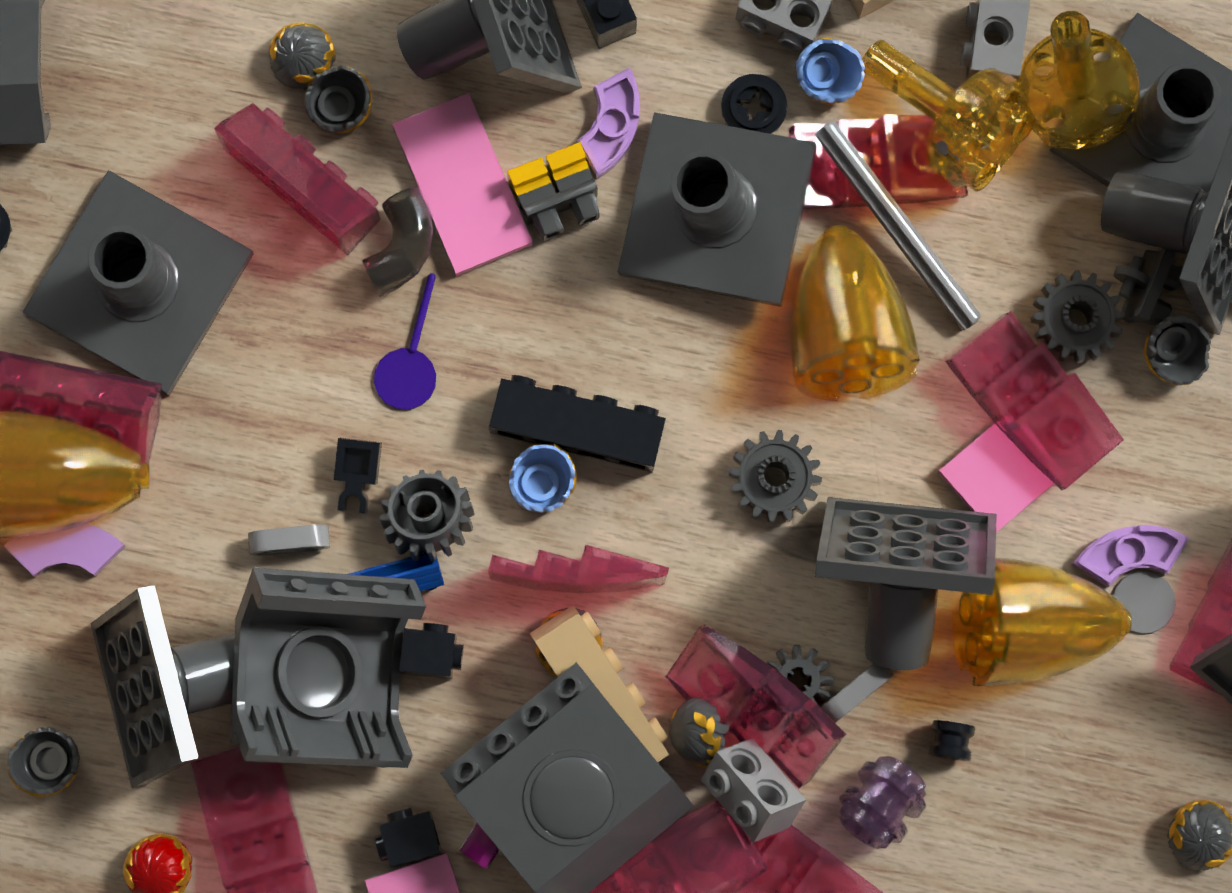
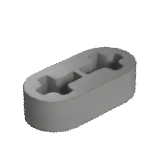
[248,525,330,556]
[819,664,894,726]

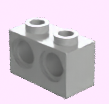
[735,0,833,52]
[701,738,806,842]

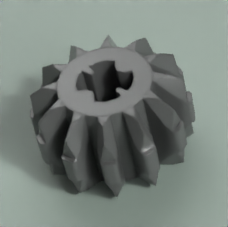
[761,645,834,718]

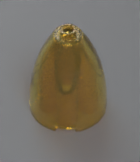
[791,225,920,401]
[0,410,149,538]
[952,558,1132,686]

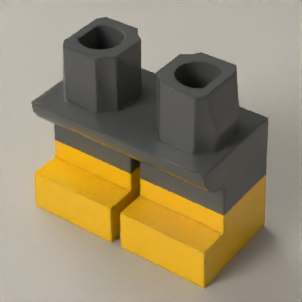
[507,142,600,240]

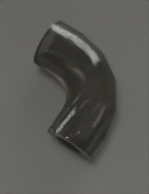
[362,187,434,297]

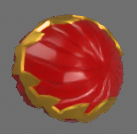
[123,833,192,893]

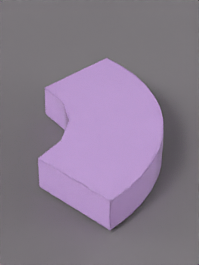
[577,68,640,180]
[4,521,126,577]
[1072,525,1189,588]

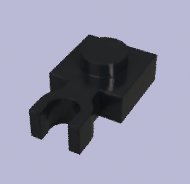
[333,437,382,513]

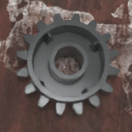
[1030,270,1125,364]
[729,430,822,524]
[380,470,475,562]

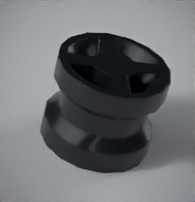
[928,720,975,761]

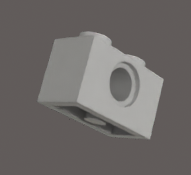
[960,0,1030,88]

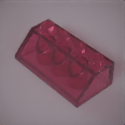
[214,103,381,256]
[0,351,162,480]

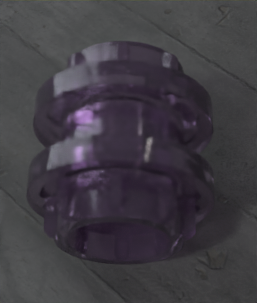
[839,756,926,849]

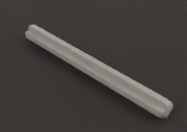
[815,121,981,330]

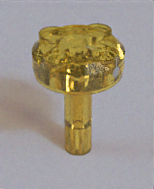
[1018,11,1140,149]
[862,40,1036,191]

